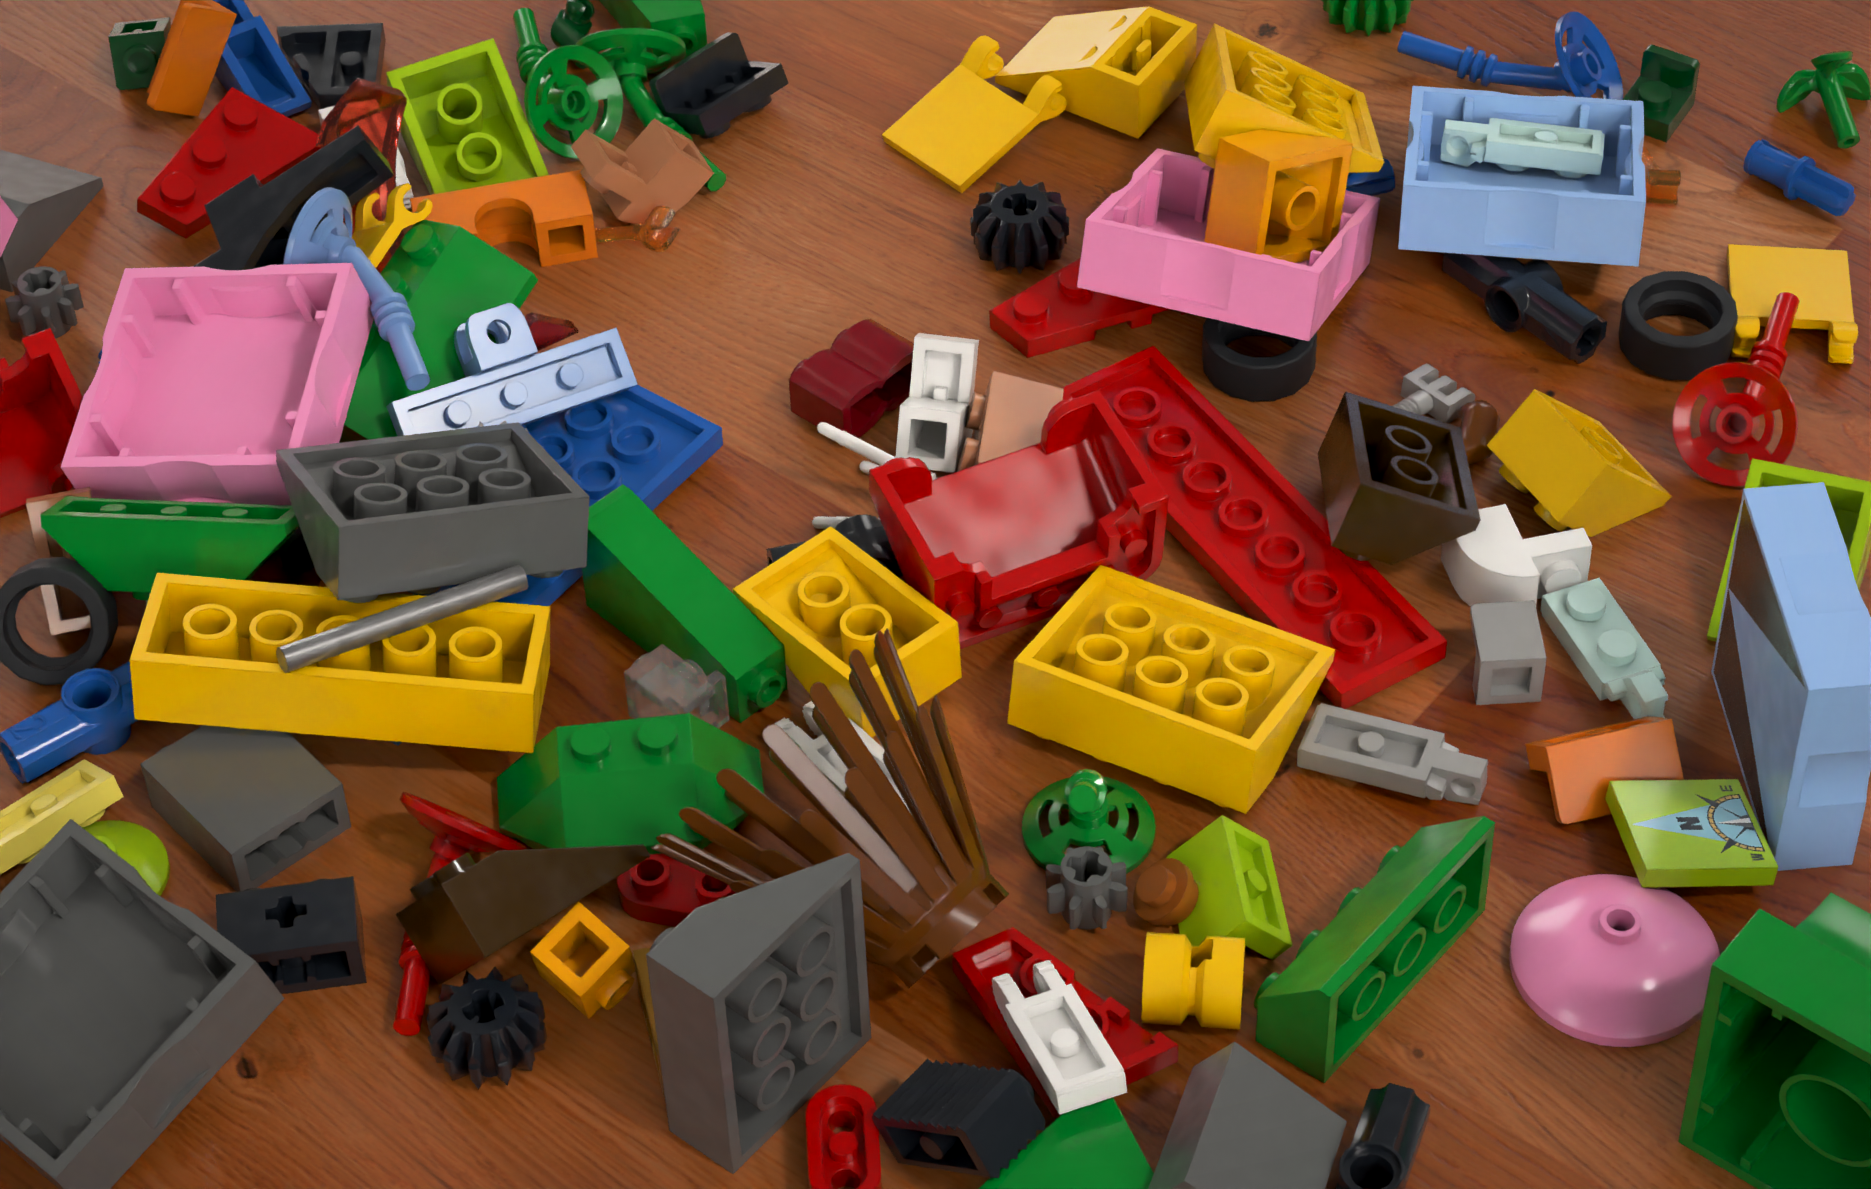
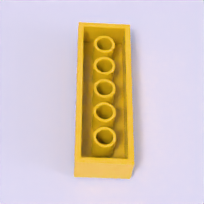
[130,573,550,753]

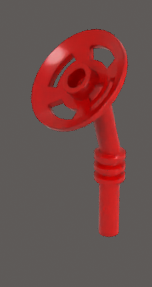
[1672,292,1800,486]
[393,792,526,1036]

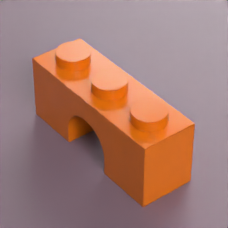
[410,170,598,267]

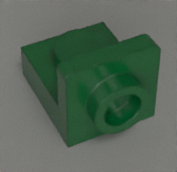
[108,17,171,90]
[1622,44,1700,143]

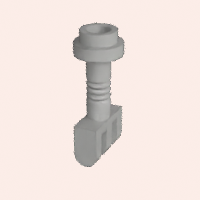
[1393,363,1475,423]

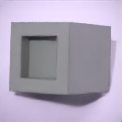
[1469,600,1547,705]

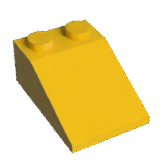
[732,526,962,738]

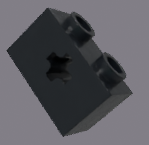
[216,876,367,994]

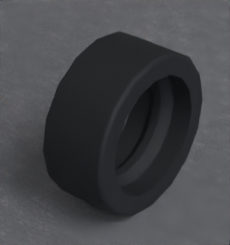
[1618,271,1738,380]
[1202,318,1317,402]
[0,557,118,685]

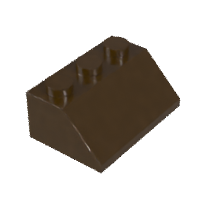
[1318,392,1481,565]

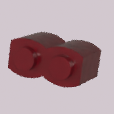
[789,319,914,438]

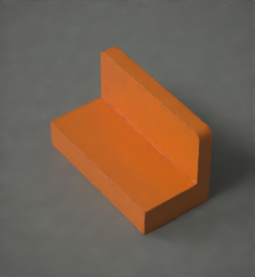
[147,0,237,117]
[1525,716,1684,824]

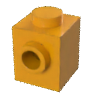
[530,901,635,1019]

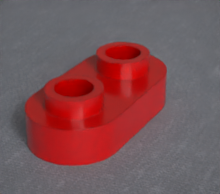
[617,853,736,927]
[806,1084,882,1189]

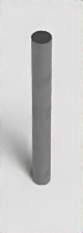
[276,565,528,673]

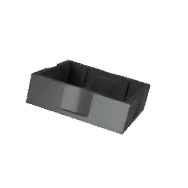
[0,819,285,1189]

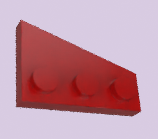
[137,87,326,239]
[989,258,1187,358]
[952,927,1179,1119]

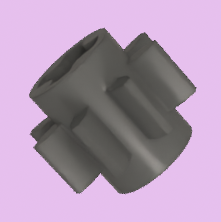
[5,266,84,338]
[1046,846,1128,930]

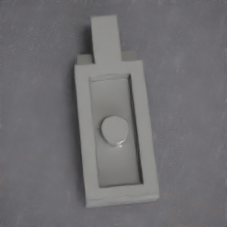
[1297,703,1488,805]

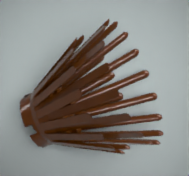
[651,628,1009,988]

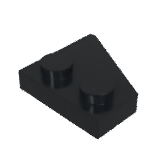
[277,23,386,109]

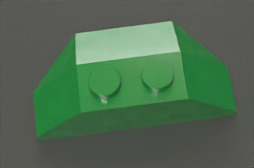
[40,496,300,600]
[497,713,764,854]

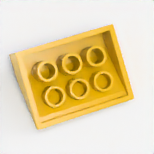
[1184,23,1384,173]
[1007,565,1335,814]

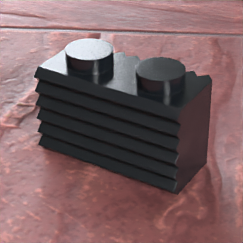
[872,1059,1046,1178]

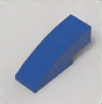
[213,0,312,117]

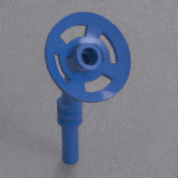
[1397,11,1623,100]

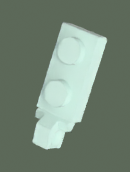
[1441,118,1605,178]
[1540,578,1668,719]

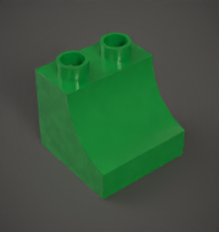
[1678,892,1871,1189]

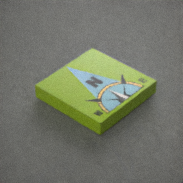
[1605,779,1778,888]

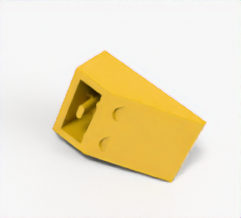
[995,6,1197,139]

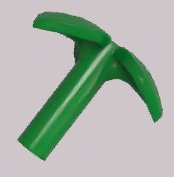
[1776,51,1871,149]

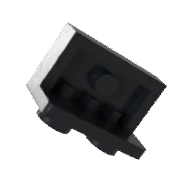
[649,32,789,139]

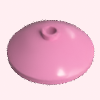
[1509,874,1720,1047]

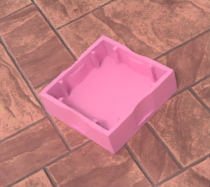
[1077,148,1380,341]
[61,263,374,505]

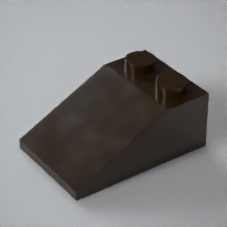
[396,844,650,985]

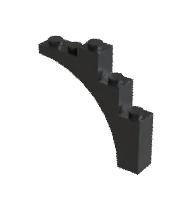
[193,125,394,270]

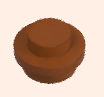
[1133,858,1199,926]

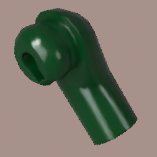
[550,0,599,69]

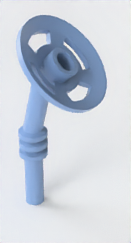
[283,187,430,391]

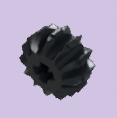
[970,179,1069,274]
[427,966,547,1090]

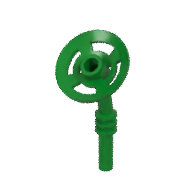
[513,8,623,159]
[575,28,726,191]
[1022,769,1156,874]

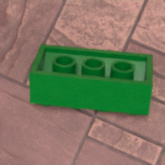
[339,220,538,443]
[1254,816,1495,1083]

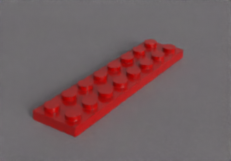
[1062,345,1447,709]

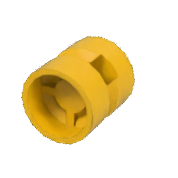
[1141,932,1245,1029]

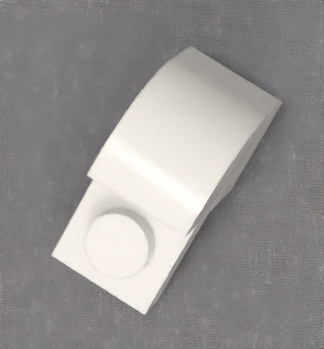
[895,333,979,473]
[1441,504,1592,606]

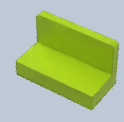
[1166,815,1293,960]

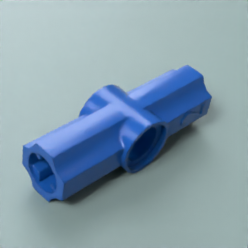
[0,661,138,784]

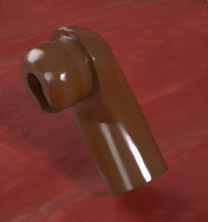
[1457,400,1500,466]

